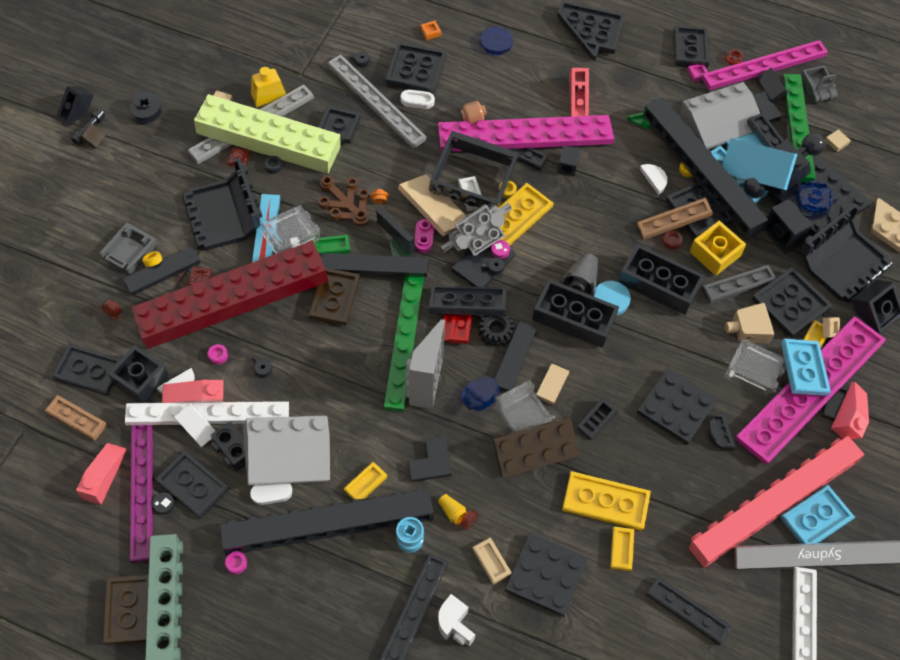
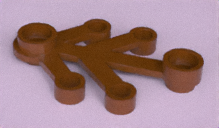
[318,176,370,226]

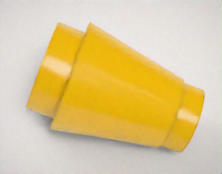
[438,494,468,524]

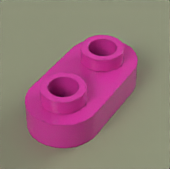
[414,219,434,253]

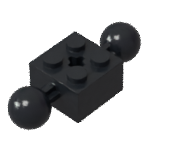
[743,133,826,199]

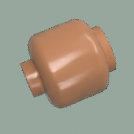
[460,101,487,124]

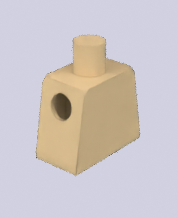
[725,303,774,344]

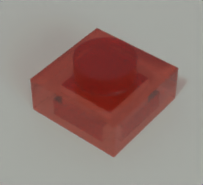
[228,148,250,167]
[190,267,212,285]

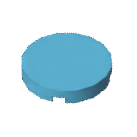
[594,281,631,315]

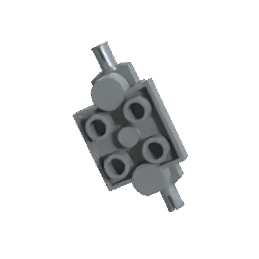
[441,203,512,256]

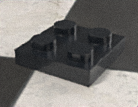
[318,106,361,144]

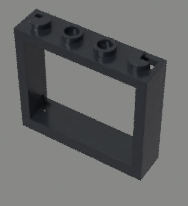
[429,130,519,208]

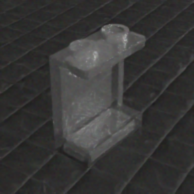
[261,205,321,254]
[724,339,786,397]
[495,380,556,432]

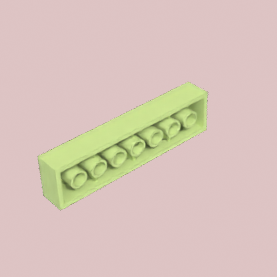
[194,94,340,174]

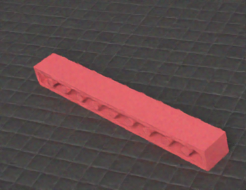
[689,436,865,568]

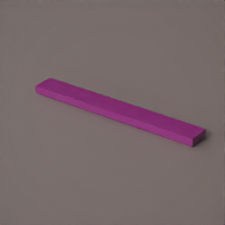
[130,425,153,563]

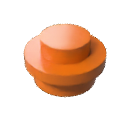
[370,189,388,204]

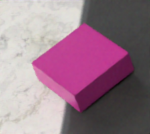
[687,65,708,82]

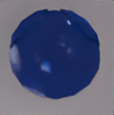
[480,26,513,55]
[797,181,835,212]
[461,376,500,411]

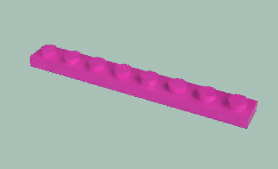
[701,40,828,90]

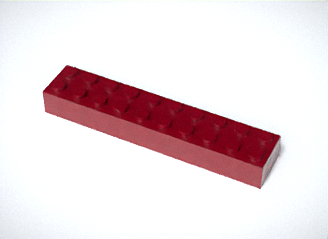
[131,240,329,349]

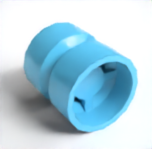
[396,517,424,553]

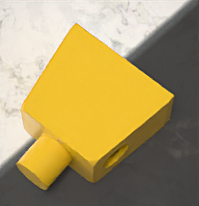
[251,67,286,107]

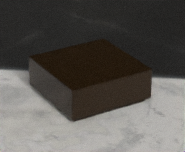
[80,123,106,149]

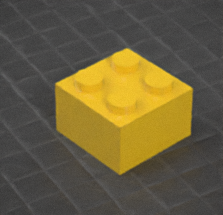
[690,221,746,276]

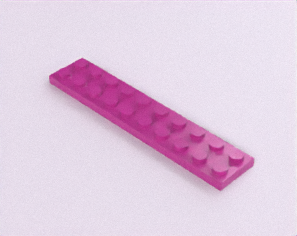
[438,115,614,152]
[735,316,886,465]

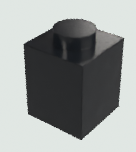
[557,146,581,176]

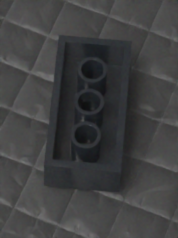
[618,243,705,315]
[532,279,619,348]

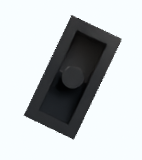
[56,86,94,126]

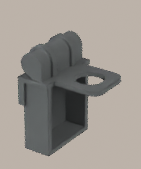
[801,66,838,103]

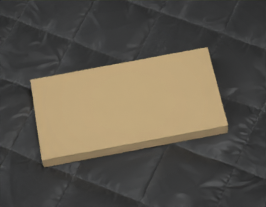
[398,174,466,236]

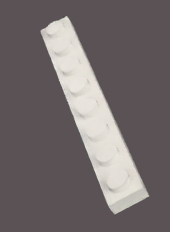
[125,402,289,425]

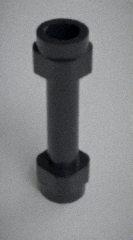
[71,109,105,145]

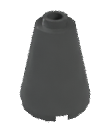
[559,253,598,296]

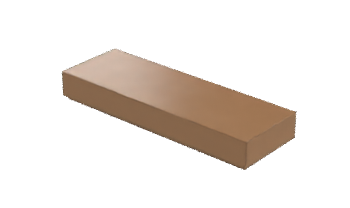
[45,395,107,441]

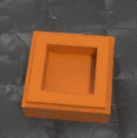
[420,21,441,40]

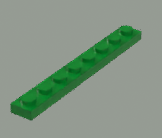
[783,74,816,182]
[384,276,424,412]

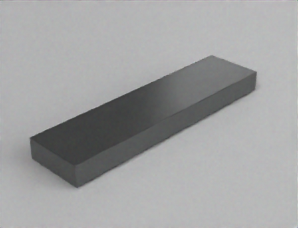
[701,265,776,304]

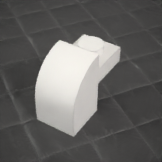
[438,594,475,646]

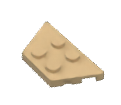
[870,198,900,253]

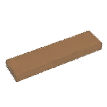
[637,198,712,240]

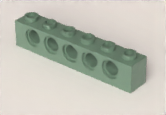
[146,534,183,660]

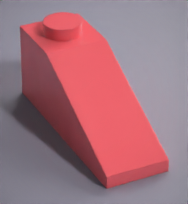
[569,68,589,117]
[162,380,224,403]
[831,382,869,439]
[76,443,127,505]

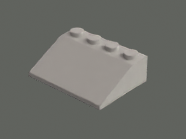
[680,82,760,149]
[406,320,445,409]
[243,416,330,485]

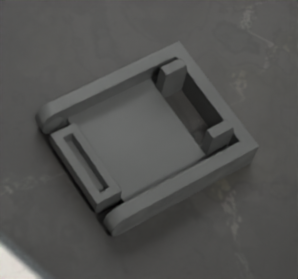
[99,223,158,274]

